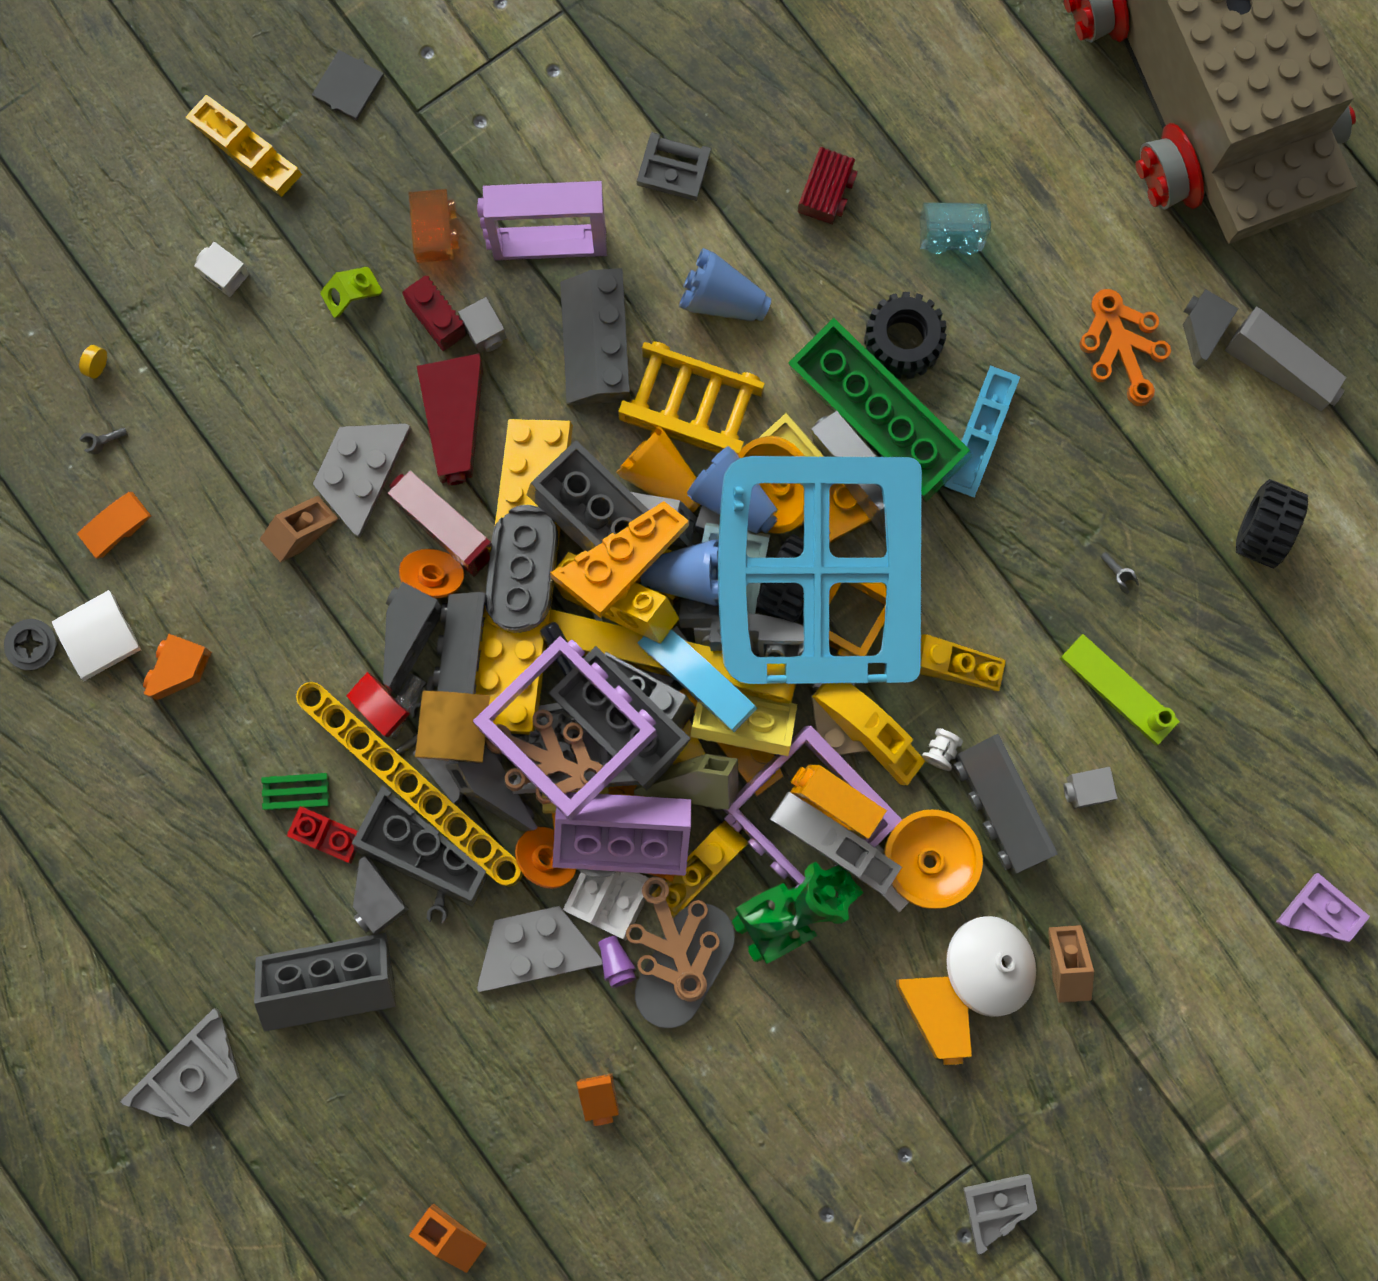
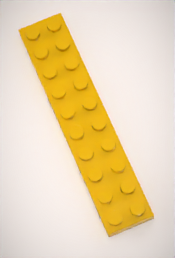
[475,419,573,735]

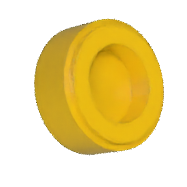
[79,345,107,379]

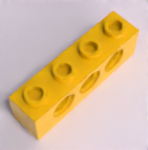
[554,552,679,644]

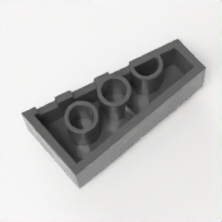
[352,785,487,907]

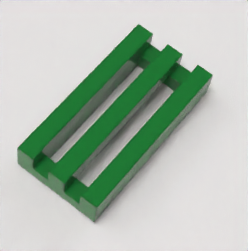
[261,773,330,811]

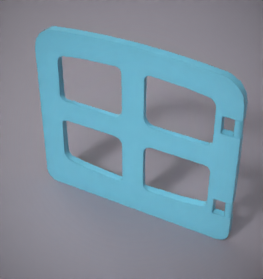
[718,456,922,684]

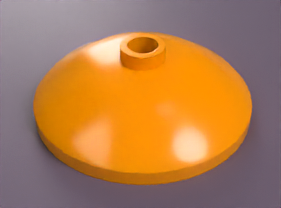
[738,436,804,533]
[884,809,983,909]

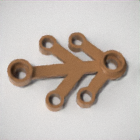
[485,709,603,804]
[626,877,720,1002]

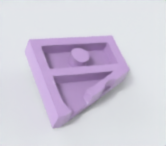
[1276,873,1370,942]

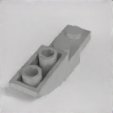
[694,613,804,657]
[770,792,902,895]

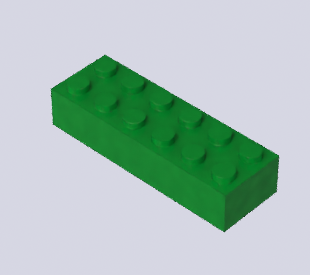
[788,317,972,502]

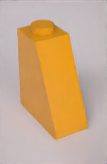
[896,977,972,1065]

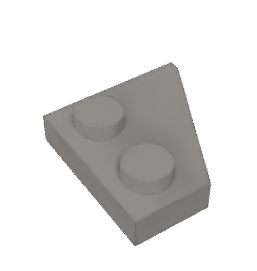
[963,1174,1037,1254]

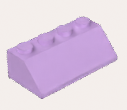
[553,792,691,875]

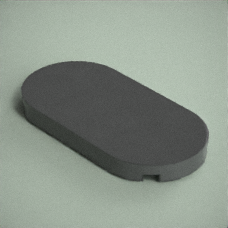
[485,505,558,633]
[635,904,735,1028]

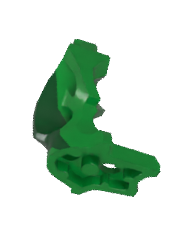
[732,862,863,964]

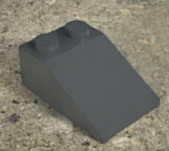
[383,582,442,695]

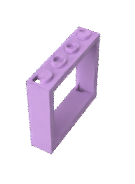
[477,181,607,260]
[473,636,657,821]
[723,726,902,888]

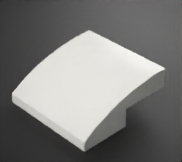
[52,590,141,682]
[563,872,653,941]

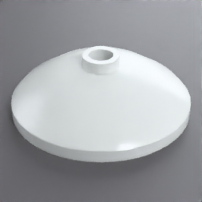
[947,916,1036,1017]

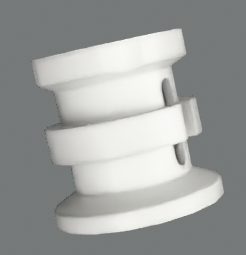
[922,728,963,771]

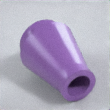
[598,936,636,988]

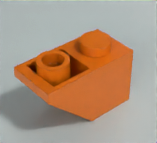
[143,634,212,700]
[409,1204,487,1273]

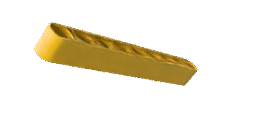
[546,610,796,704]
[296,682,523,887]

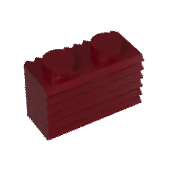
[797,147,858,225]
[402,275,467,351]

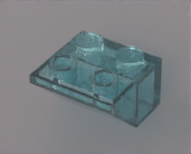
[920,202,991,254]

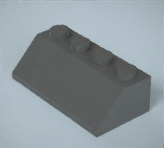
[560,268,630,405]
[526,440,649,552]
[433,592,486,694]
[549,646,691,791]
[953,734,1058,875]
[254,932,396,1032]

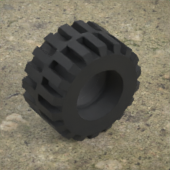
[864,292,947,379]
[1236,479,1308,569]
[757,534,804,622]

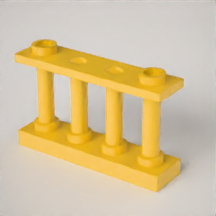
[618,341,765,455]

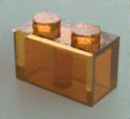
[409,189,459,263]

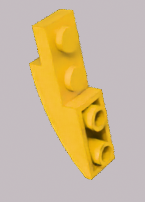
[812,683,925,785]

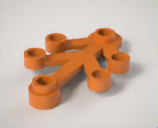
[1079,289,1171,406]

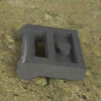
[637,132,712,201]

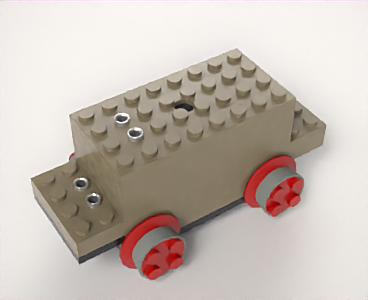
[1063,0,1357,244]

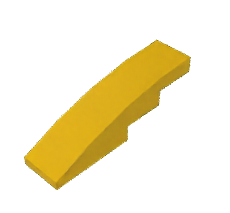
[186,95,303,197]

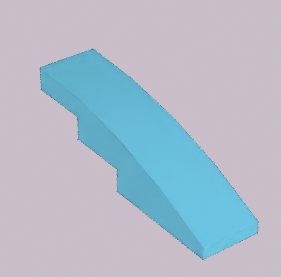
[945,365,1020,497]
[637,629,757,732]

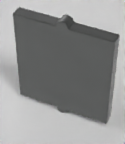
[312,50,384,120]

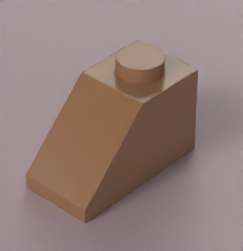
[260,496,339,563]
[1048,925,1094,1003]

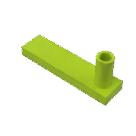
[1059,634,1180,746]

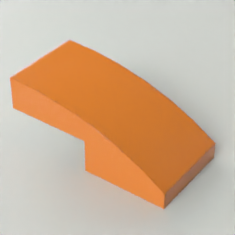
[77,492,151,558]

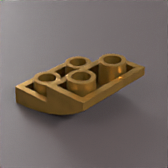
[415,691,490,763]

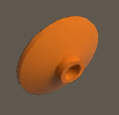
[399,549,464,598]
[515,827,576,889]

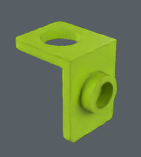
[320,267,382,318]

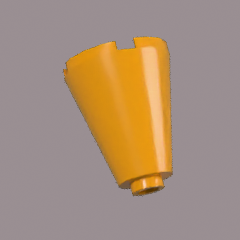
[616,426,700,513]

